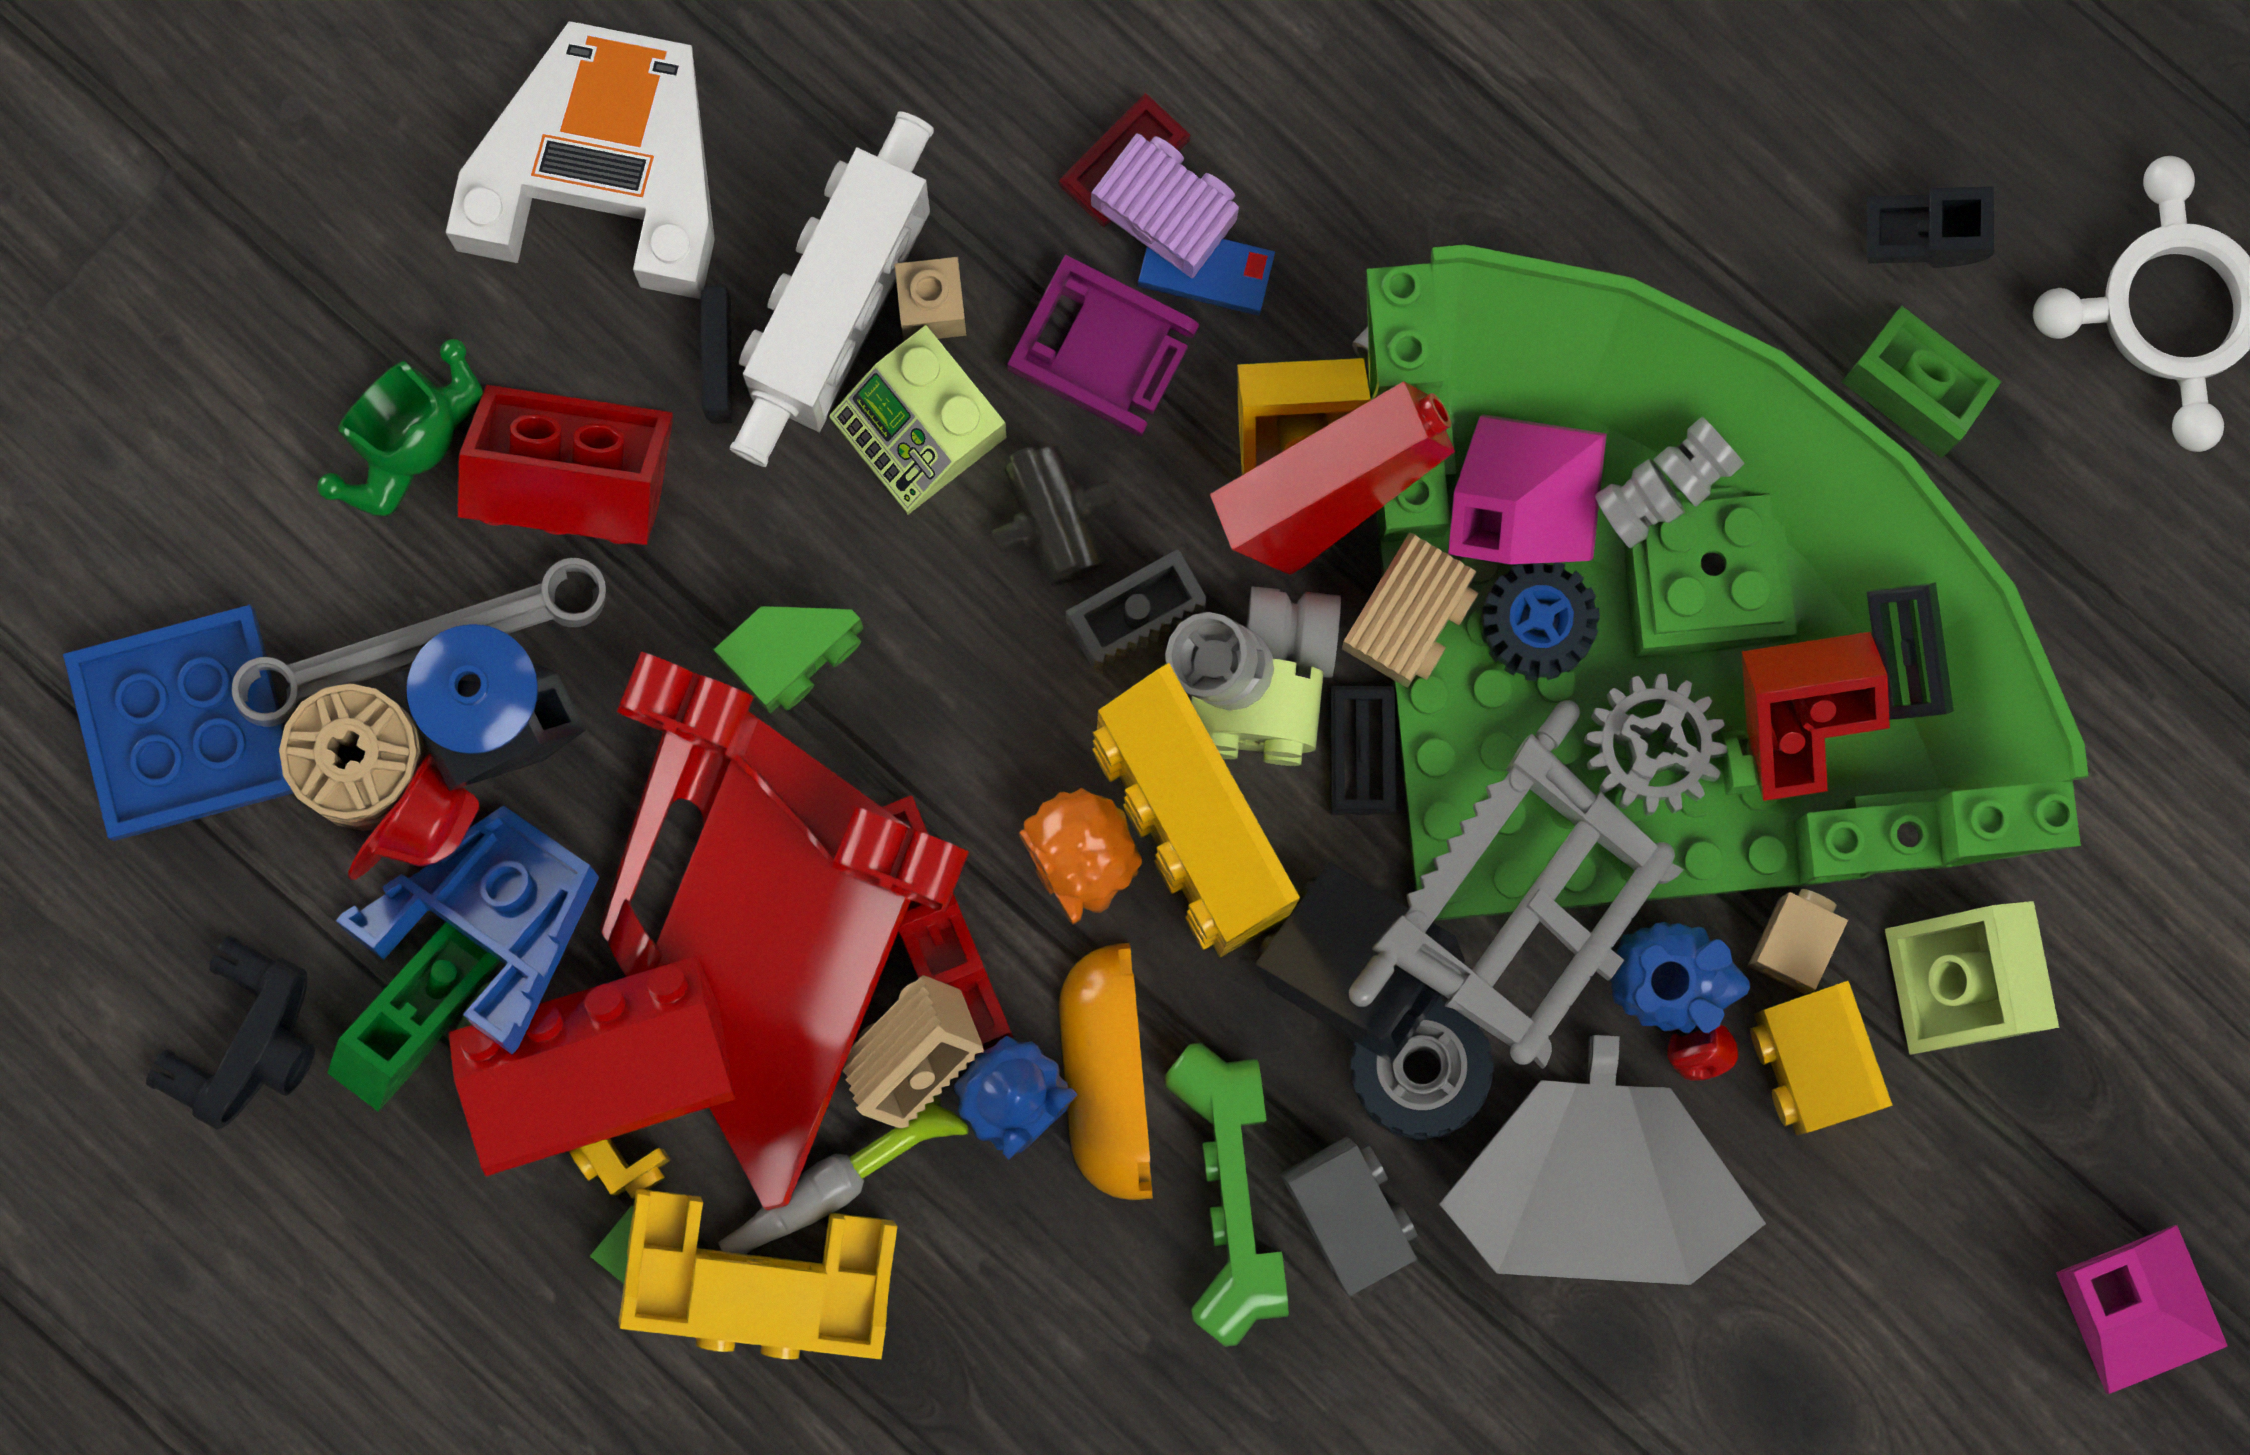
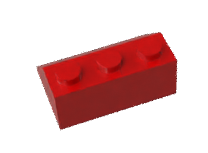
[458,385,673,545]

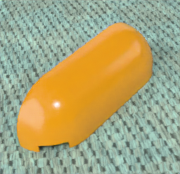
[1059,943,1153,1200]

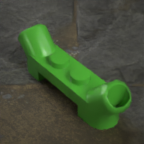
[1164,1042,1289,1347]

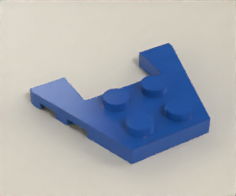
[336,805,599,1054]

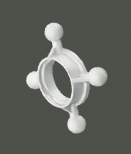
[2033,156,2250,452]

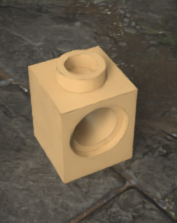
[895,257,966,341]
[1747,889,1848,994]

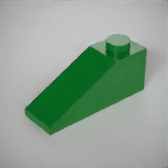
[327,922,500,1111]

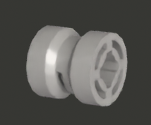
[1653,416,1745,507]
[1595,459,1685,548]

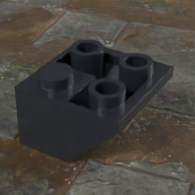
[393,661,586,791]

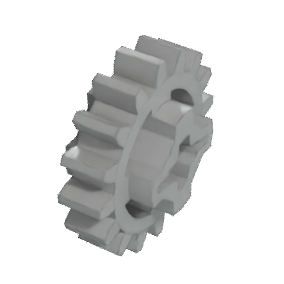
[1584,674,1727,816]

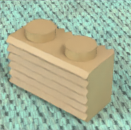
[1342,532,1479,688]
[842,975,983,1129]

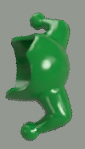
[317,339,483,517]

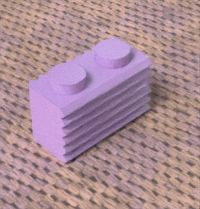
[1091,133,1239,279]

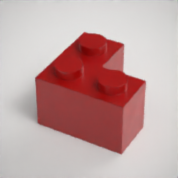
[1742,632,1890,801]

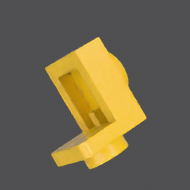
[569,1138,671,1199]

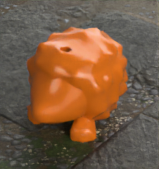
[1019,788,1142,925]

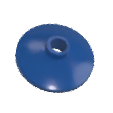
[407,624,538,754]

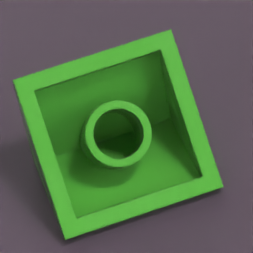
[1842,305,2001,459]

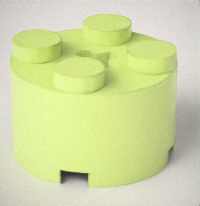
[1191,659,1324,766]

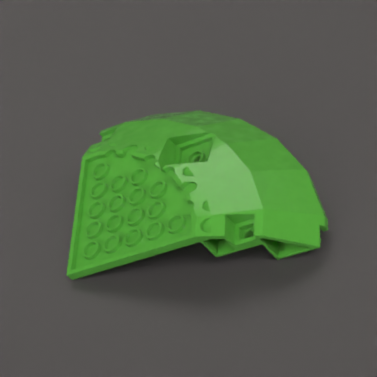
[1366,245,2089,921]

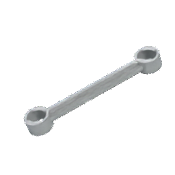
[232,558,606,727]

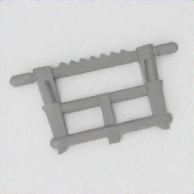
[1349,700,1684,1069]

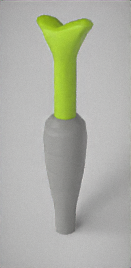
[718,1094,969,1254]

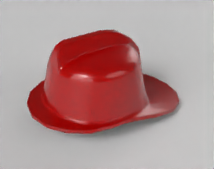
[348,752,479,880]

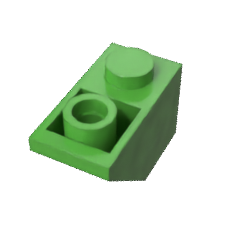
[714,606,863,714]

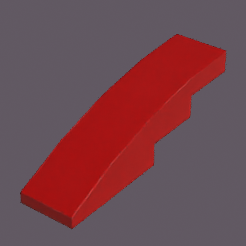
[882,795,1013,1055]

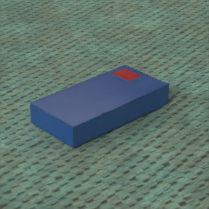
[1138,239,1275,316]

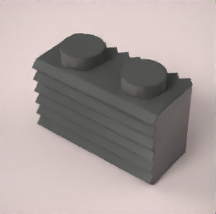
[1066,549,1207,674]

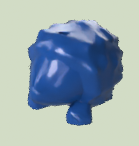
[1610,922,1750,1033]
[954,1036,1078,1160]

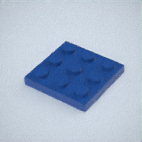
[63,605,294,841]

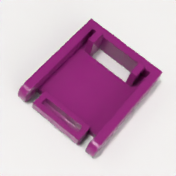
[1007,255,1199,437]

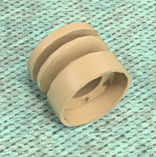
[279,683,430,831]

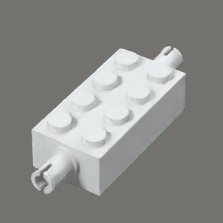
[730,112,934,467]

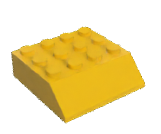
[1092,663,1300,957]

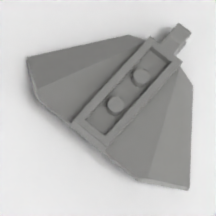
[1439,1035,1766,1285]

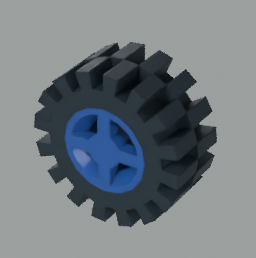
[1480,562,1600,681]

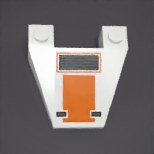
[446,21,715,299]

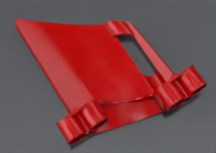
[600,652,969,1211]

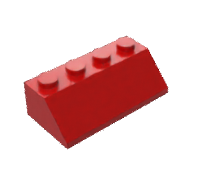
[448,956,736,1176]

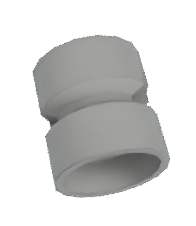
[1246,586,1341,678]
[1165,612,1274,711]

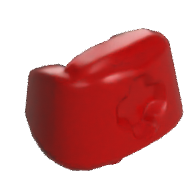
[1667,1025,1738,1081]

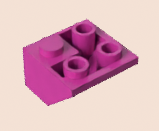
[1448,414,1607,564]
[2056,1225,2228,1394]

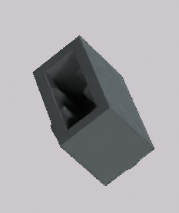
[1279,1137,1418,1297]

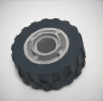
[1351,997,1493,1140]

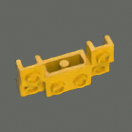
[619,1189,897,1360]

